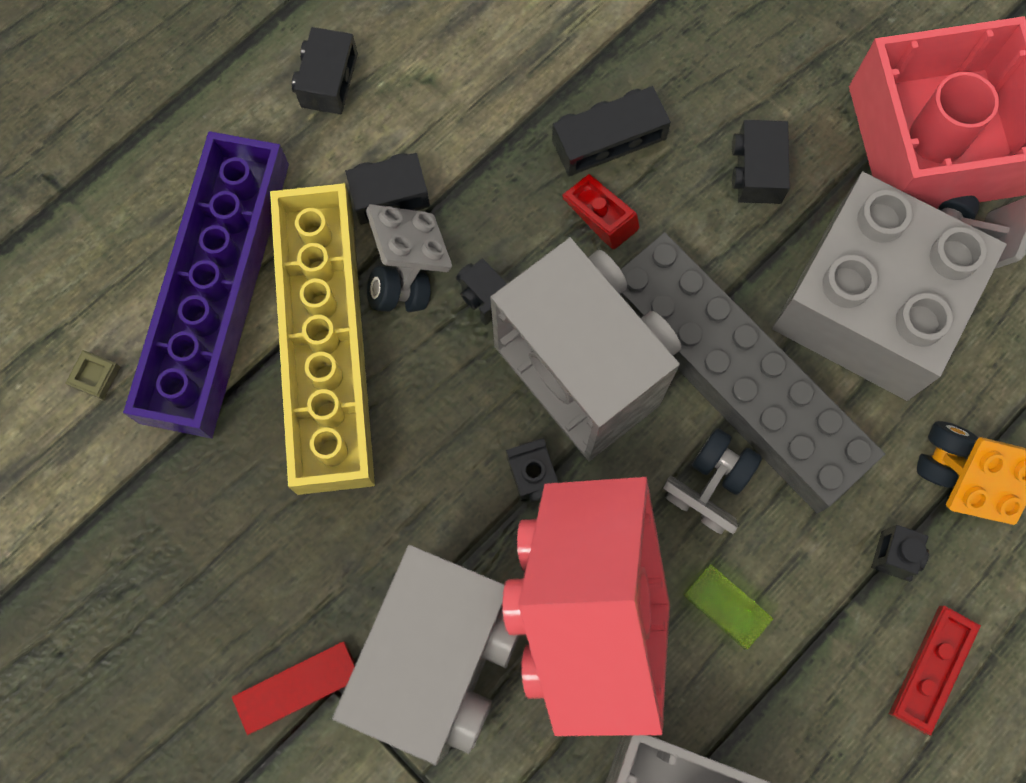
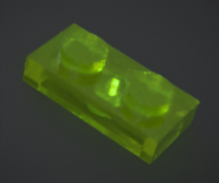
[683,564,774,650]

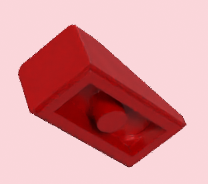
[562,174,639,250]

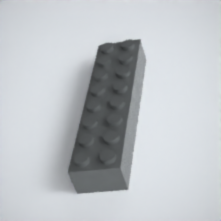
[620,232,885,514]

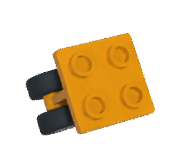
[917,421,1026,525]

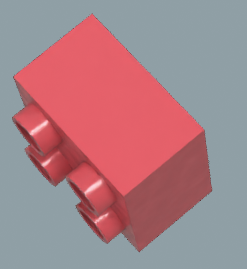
[849,16,1026,208]
[503,477,670,736]

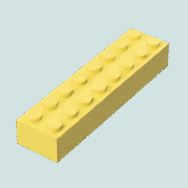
[270,183,375,495]

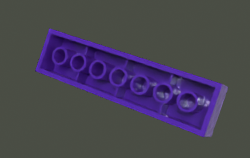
[123,131,289,439]

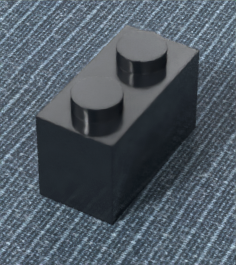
[292,27,358,115]
[732,120,790,204]
[345,153,430,225]

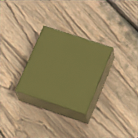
[65,350,120,400]

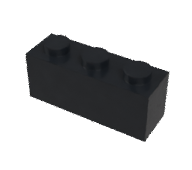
[552,86,671,177]

